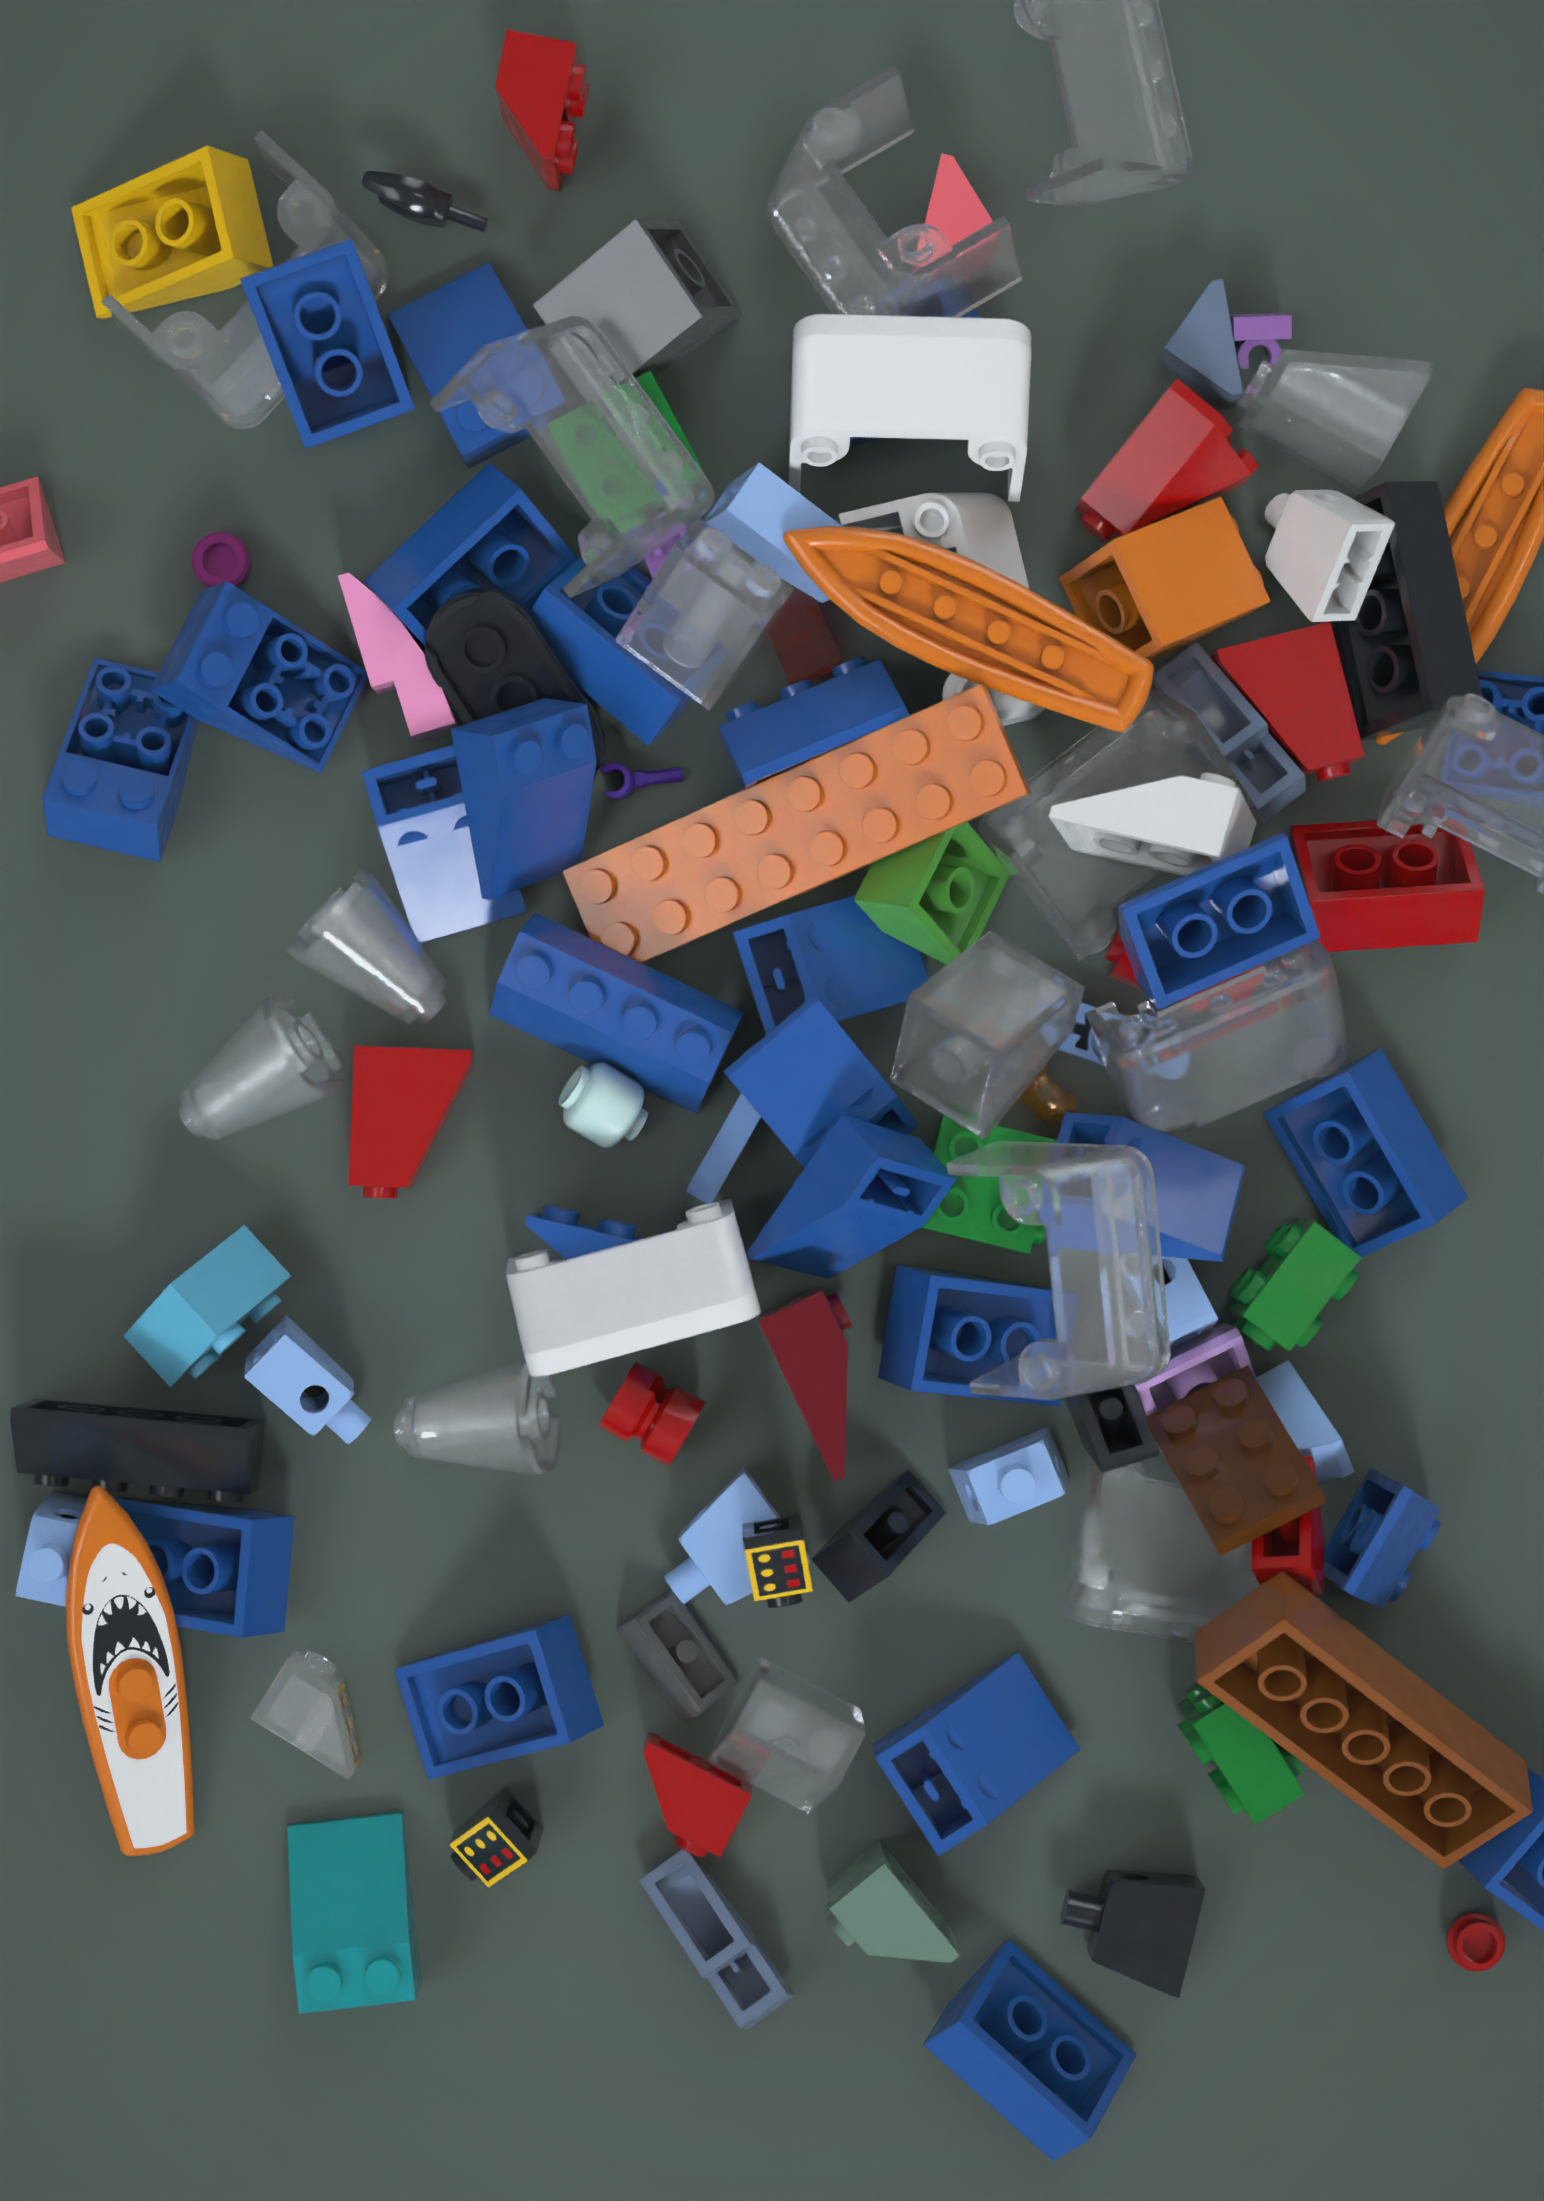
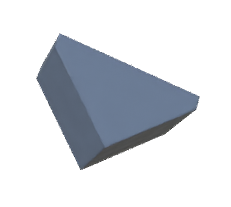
[1158,279,1243,407]

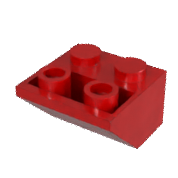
[495,29,590,191]

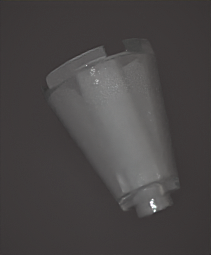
[286,866,448,1025]
[179,991,345,1140]
[394,1360,561,1475]

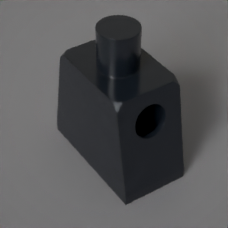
[1061,1870,1205,1998]

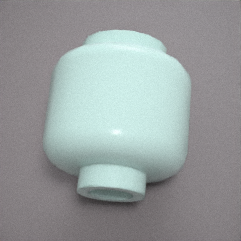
[558,1062,648,1148]

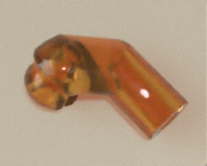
[1018,1046,1078,1124]

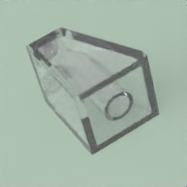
[1237,349,1436,492]
[615,518,795,711]
[890,931,1085,1139]
[706,1657,866,1814]

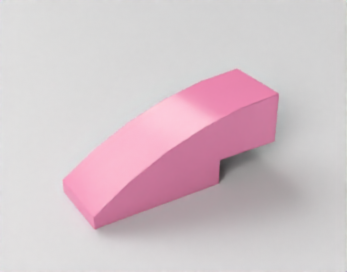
[338,572,459,743]

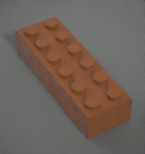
[1195,1571,1533,1869]

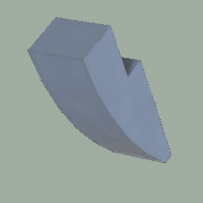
[1152,641,1306,825]
[639,1849,795,2029]

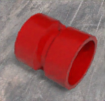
[598,1361,706,1467]

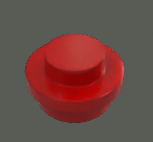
[1446,1912,1505,1972]

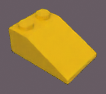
[71,145,273,319]

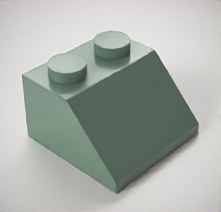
[826,1839,960,1963]

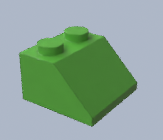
[854,822,1010,970]

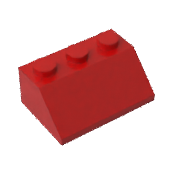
[1290,815,1485,953]

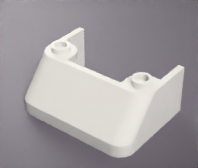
[789,314,1031,502]
[837,492,1045,726]
[506,1198,761,1377]

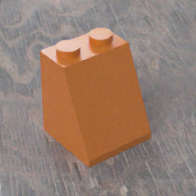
[1059,497,1270,661]

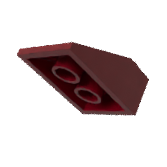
[758,1285,853,1482]

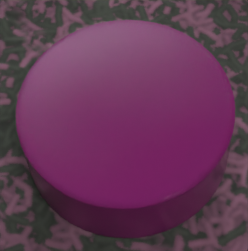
[191,532,252,588]

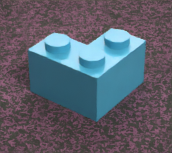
[123,1225,291,1387]

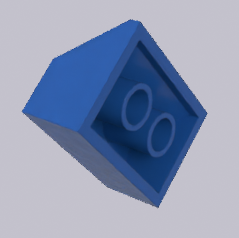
[363,462,578,648]
[530,540,733,746]
[719,656,909,790]
[1118,833,1321,1010]
[1263,1048,1468,1257]
[923,1939,1137,2161]

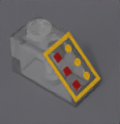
[250,1650,362,1780]

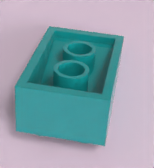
[287,1811,422,2014]

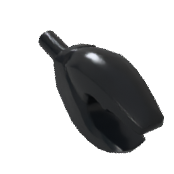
[362,171,488,232]

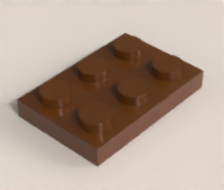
[1146,1365,1327,1557]

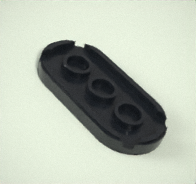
[425,588,606,779]

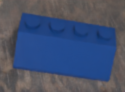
[489,912,744,1114]

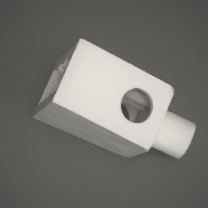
[1265,490,1395,622]

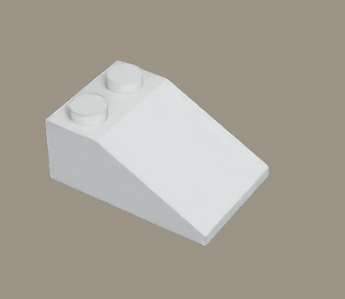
[1049,773,1256,876]

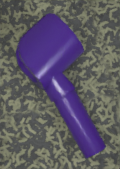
[600,763,683,800]

